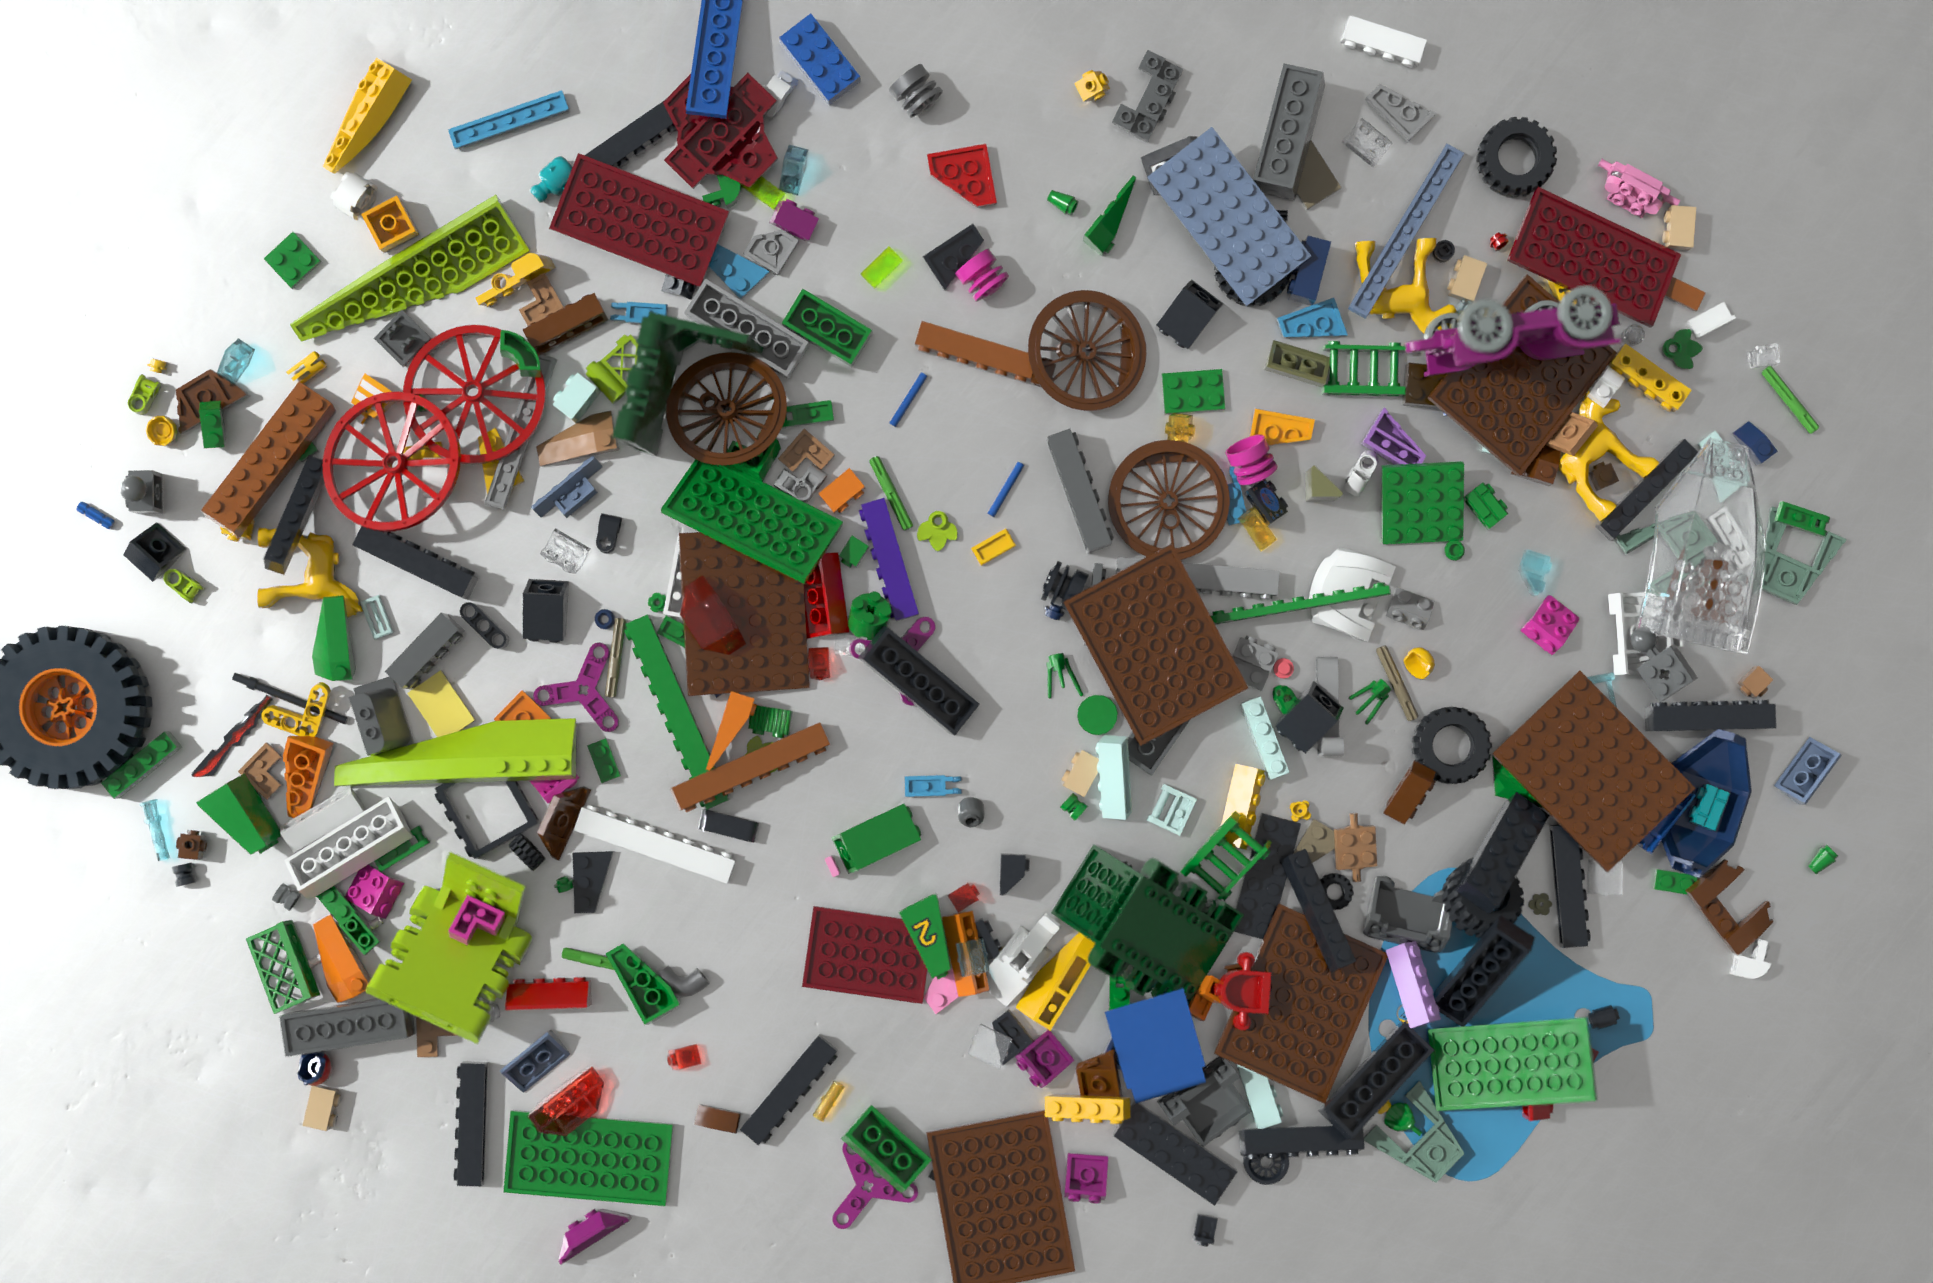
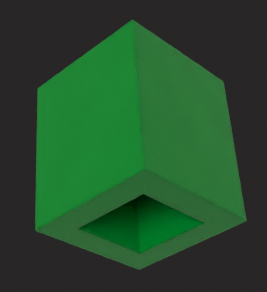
[839,535,869,568]

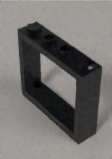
[434,781,540,859]

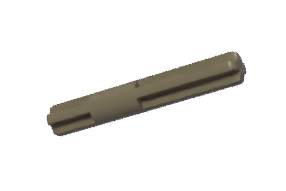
[605,618,626,698]
[1376,645,1418,721]

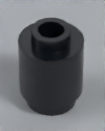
[1588,1005,1620,1030]

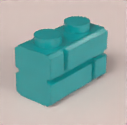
[1688,784,1730,831]

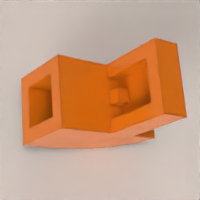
[1188,975,1221,1021]

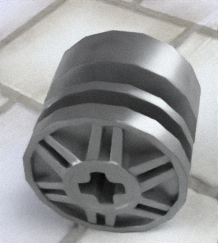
[889,64,943,118]

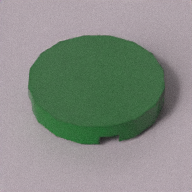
[1077,695,1118,735]

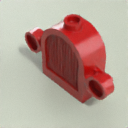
[1214,952,1271,1030]

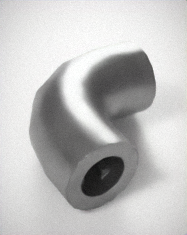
[657,966,710,997]

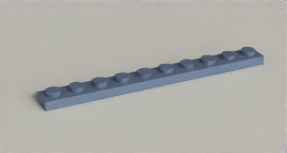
[1348,144,1464,319]

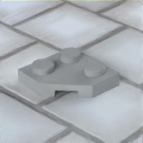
[743,230,799,275]

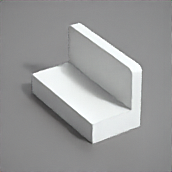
[1687,302,1737,339]

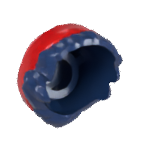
[297,1051,332,1086]

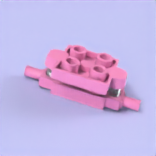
[1598,159,1680,218]

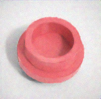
[1273,658,1294,679]

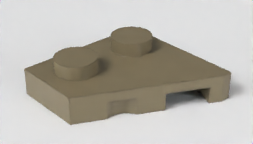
[1293,819,1335,863]

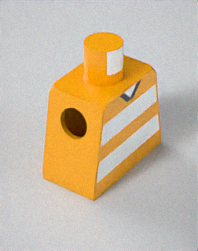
[351,373,395,425]

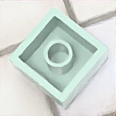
[553,373,601,423]

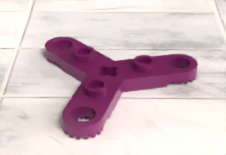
[849,617,935,706]
[533,642,619,732]
[832,1142,918,1229]

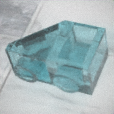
[779,145,809,195]
[1518,549,1552,596]

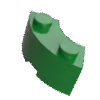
[500,330,541,377]

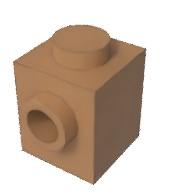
[1738,666,1773,697]

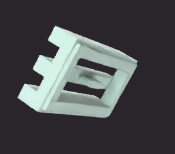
[360,595,394,640]

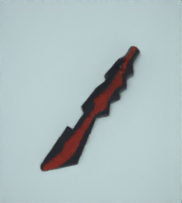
[191,695,273,777]

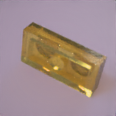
[1237,507,1277,551]

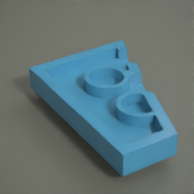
[709,244,770,300]
[1276,297,1348,337]

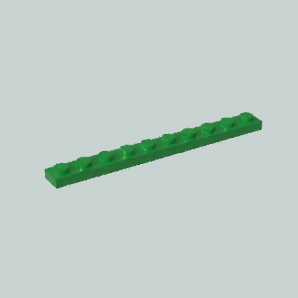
[1211,582,1392,625]

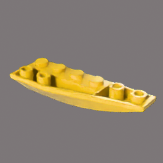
[323,58,412,174]
[1015,932,1095,1031]

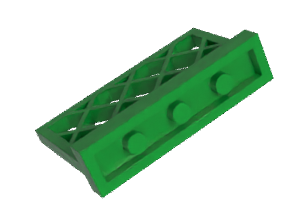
[246,920,320,1014]

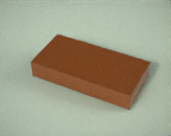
[1665,277,1706,312]

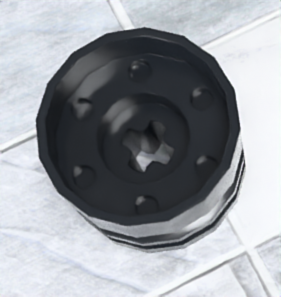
[1041,561,1089,611]

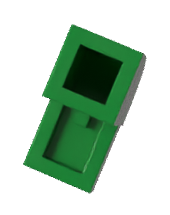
[702,175,742,209]

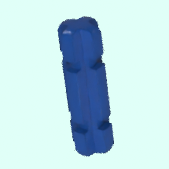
[76,501,115,529]

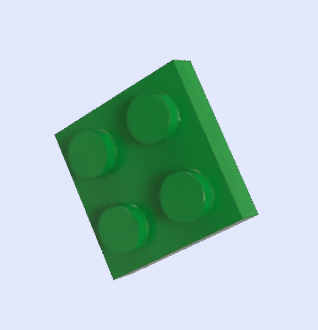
[263,232,321,289]

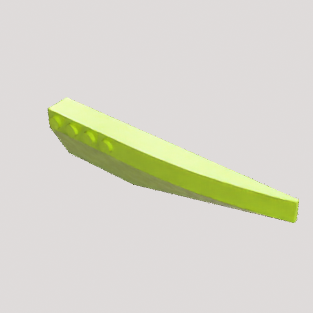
[290,194,530,342]
[334,718,576,787]

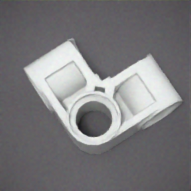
[1344,450,1378,497]

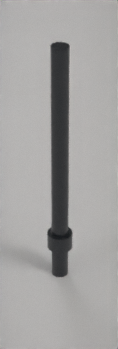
[232,672,348,725]

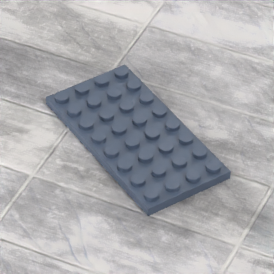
[1147,127,1311,306]

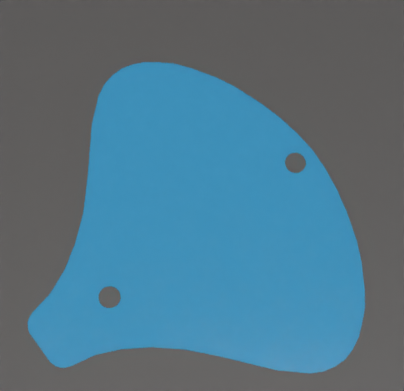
[1368,868,1654,1182]

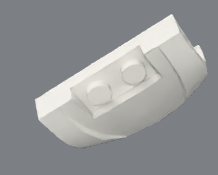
[1309,548,1396,642]
[1608,592,1684,675]

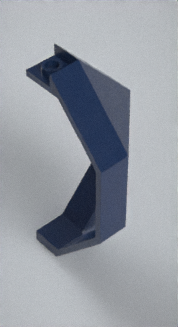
[1661,729,1752,878]

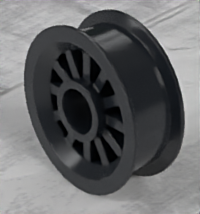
[1243,1154,1289,1185]

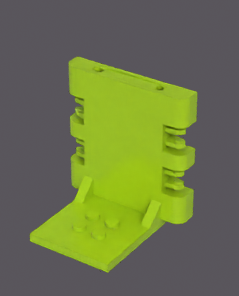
[366,852,532,1045]

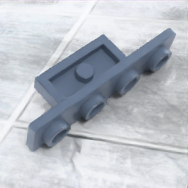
[531,456,602,518]

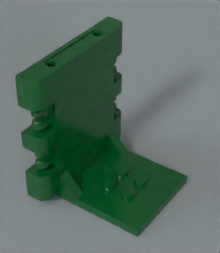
[612,312,763,456]
[1051,844,1244,1005]

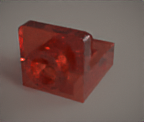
[808,647,830,680]
[947,882,980,913]
[667,1044,701,1070]

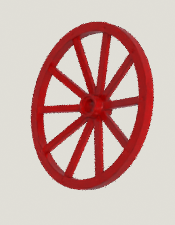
[403,325,546,465]
[323,392,461,532]

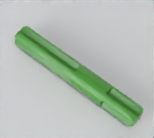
[1762,366,1819,434]
[869,456,913,531]
[562,948,614,970]

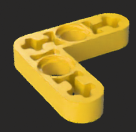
[261,682,331,737]

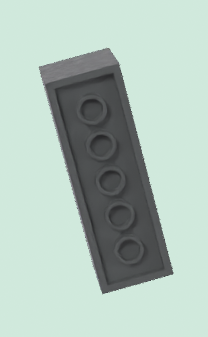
[1253,63,1325,200]
[279,998,416,1057]

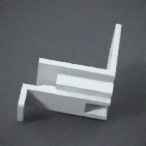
[985,913,1061,1006]

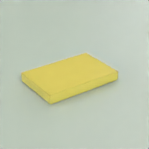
[407,670,475,737]

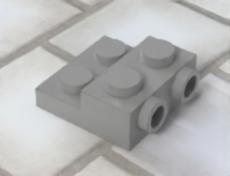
[1232,635,1279,691]

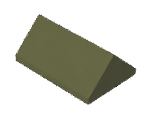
[1264,340,1330,387]
[1305,465,1344,502]

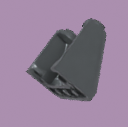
[1363,876,1452,953]

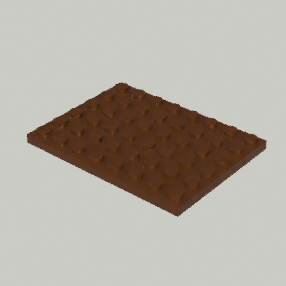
[1428,274,1617,476]
[678,532,810,696]
[1063,544,1248,746]
[1492,671,1695,873]
[1214,904,1388,1104]
[926,1110,1075,1283]

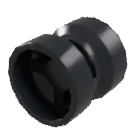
[1432,240,1455,263]
[172,863,196,887]

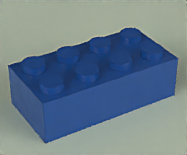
[779,13,861,106]

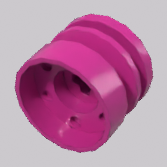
[955,249,1009,302]
[1225,435,1278,485]

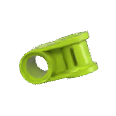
[128,374,161,415]
[163,569,204,604]

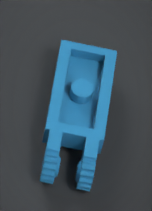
[610,302,668,324]
[1221,466,1249,526]
[905,775,962,797]

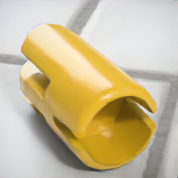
[286,351,326,385]

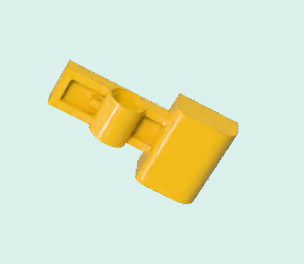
[475,253,556,307]

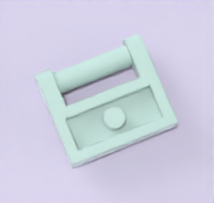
[1147,784,1197,836]

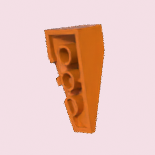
[706,691,757,771]
[283,736,334,818]
[313,914,371,1003]

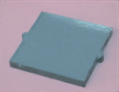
[956,938,989,977]

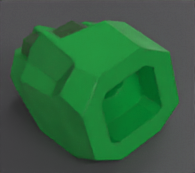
[1272,685,1297,716]

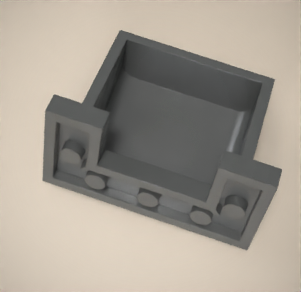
[349,676,415,756]
[1157,1056,1252,1147]

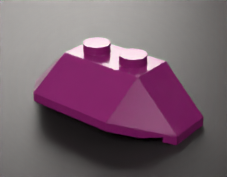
[558,1209,631,1265]

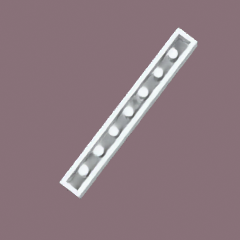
[574,805,736,884]

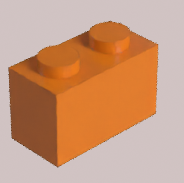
[818,468,865,514]

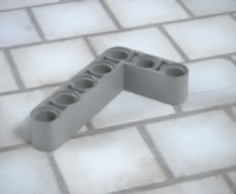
[1316,657,1344,756]

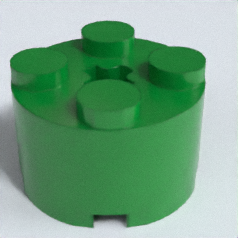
[848,591,891,640]

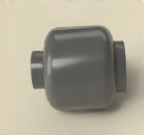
[958,797,984,828]

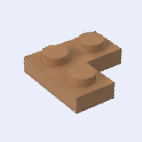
[519,273,563,326]
[778,428,835,472]
[238,742,282,800]
[416,1016,458,1057]

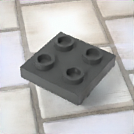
[374,310,432,367]

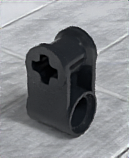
[596,513,622,554]

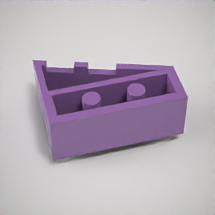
[1361,407,1426,465]

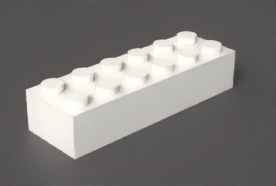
[284,796,413,900]

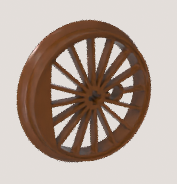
[1028,290,1146,411]
[666,352,787,465]
[1108,440,1230,560]

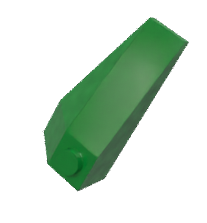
[1083,175,1136,256]
[312,595,356,681]
[605,943,680,1025]

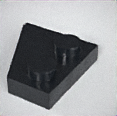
[992,1009,1034,1065]

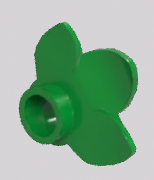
[1662,329,1703,369]

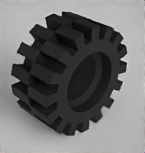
[509,833,546,871]
[1320,873,1354,910]

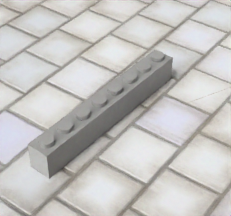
[1116,557,1280,599]

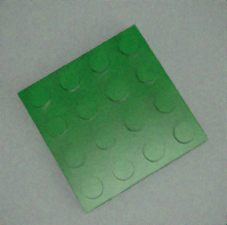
[1382,461,1464,544]

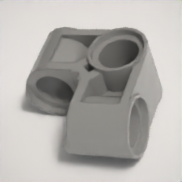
[773,463,828,502]

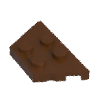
[176,369,248,434]
[537,786,591,861]
[1076,1050,1122,1097]

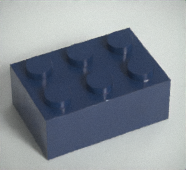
[1287,236,1331,306]

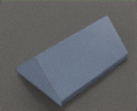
[1774,737,1842,805]
[500,1030,570,1093]

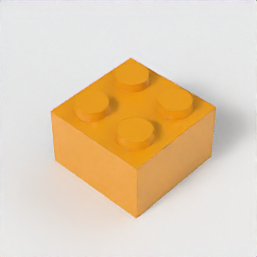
[361,195,419,253]

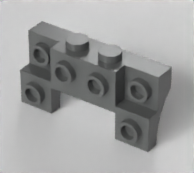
[1112,50,1183,143]

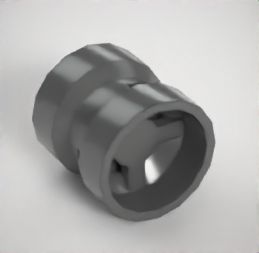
[272,883,301,911]

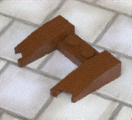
[1685,859,1773,956]

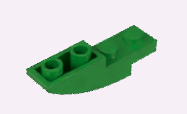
[316,885,380,955]

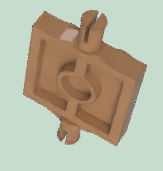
[1334,813,1377,882]

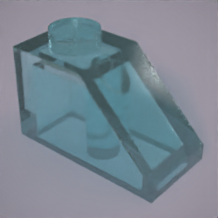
[217,338,255,384]

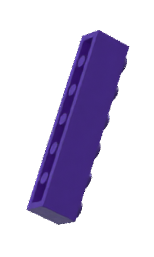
[859,498,919,622]

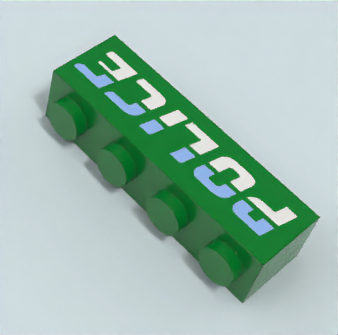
[101,731,182,799]

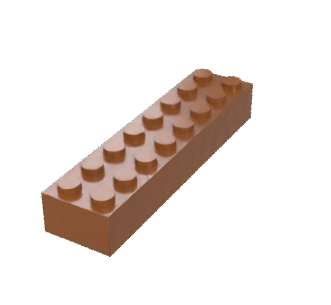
[201,382,336,539]

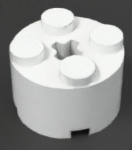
[330,172,378,220]
[423,458,453,498]

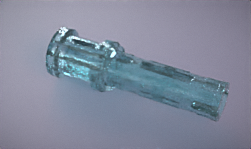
[139,799,170,861]

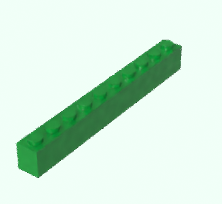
[624,614,730,810]

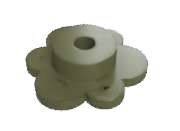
[1528,893,1552,915]

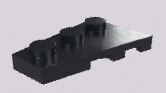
[922,223,984,290]
[572,851,614,913]

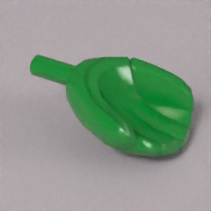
[1384,1102,1422,1136]

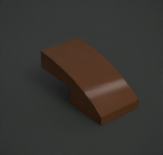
[694,1104,741,1134]

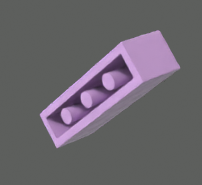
[1386,941,1441,1028]

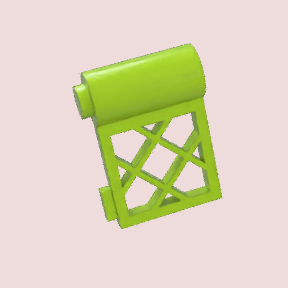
[586,334,638,404]

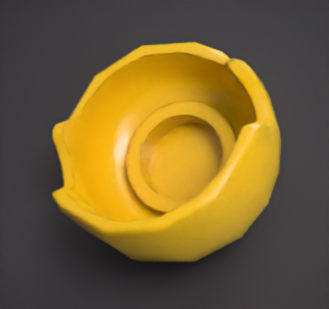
[146,416,177,446]
[1404,647,1435,679]

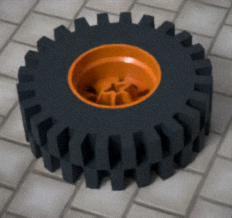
[0,625,152,789]

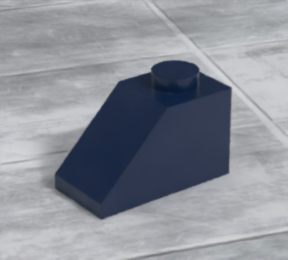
[1732,421,1778,465]

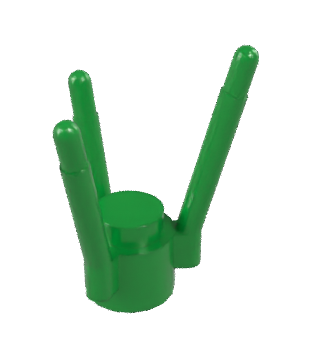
[1046,653,1083,699]
[1349,679,1392,725]

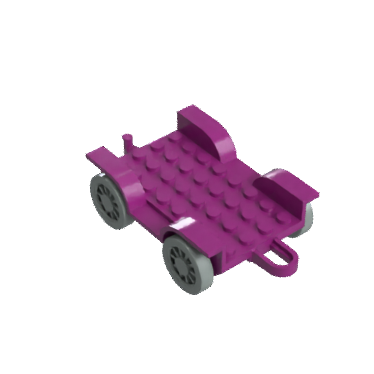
[1405,286,1621,377]

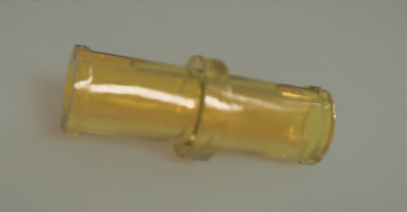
[813,1080,845,1122]

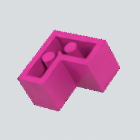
[448,895,505,945]

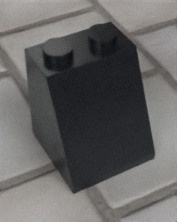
[1156,279,1224,349]
[523,579,569,643]
[1275,681,1344,754]

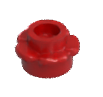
[1490,232,1509,251]

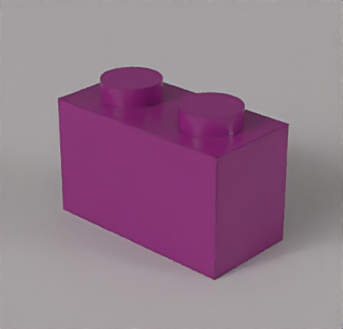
[769,199,819,241]

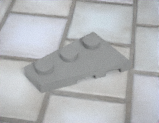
[1365,84,1436,142]

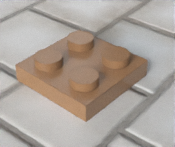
[1545,412,1598,456]

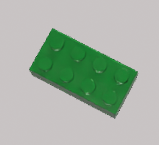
[782,288,873,367]
[841,1105,932,1193]

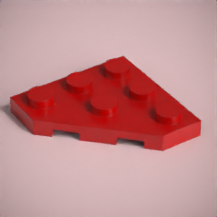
[927,144,997,208]

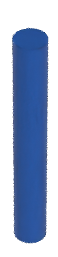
[889,372,928,427]
[987,462,1025,517]

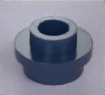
[1045,604,1064,620]
[595,609,615,629]

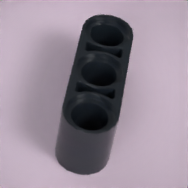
[460,602,509,649]
[697,809,759,843]

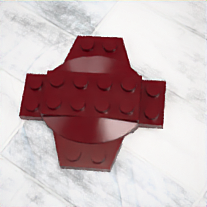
[663,72,778,189]

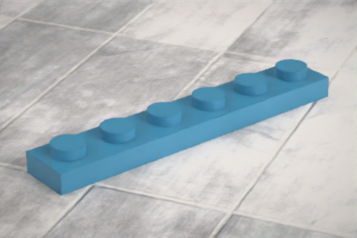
[448,90,570,150]

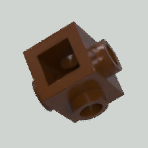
[176,830,207,860]

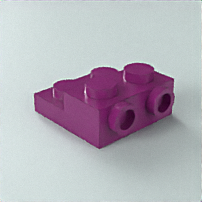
[1015,1030,1074,1088]
[1064,1153,1108,1204]

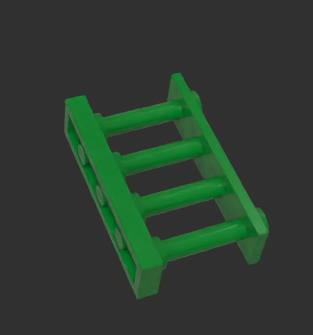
[1322,341,1406,397]
[1180,811,1272,901]

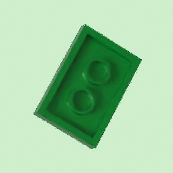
[1161,369,1225,414]

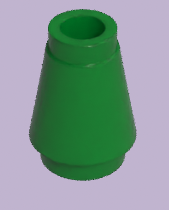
[1047,190,1078,215]
[1808,845,1838,875]

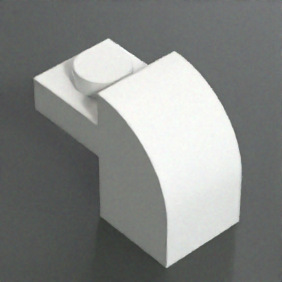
[765,70,798,118]
[1587,366,1625,408]
[1730,939,1771,979]

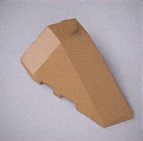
[536,411,619,466]

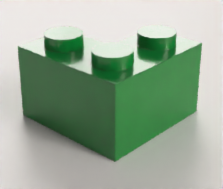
[727,432,781,482]

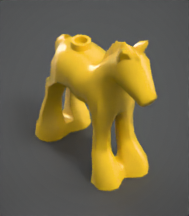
[1355,238,1457,334]
[1558,391,1660,521]
[257,528,363,618]

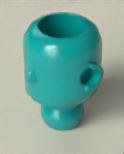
[530,156,572,203]

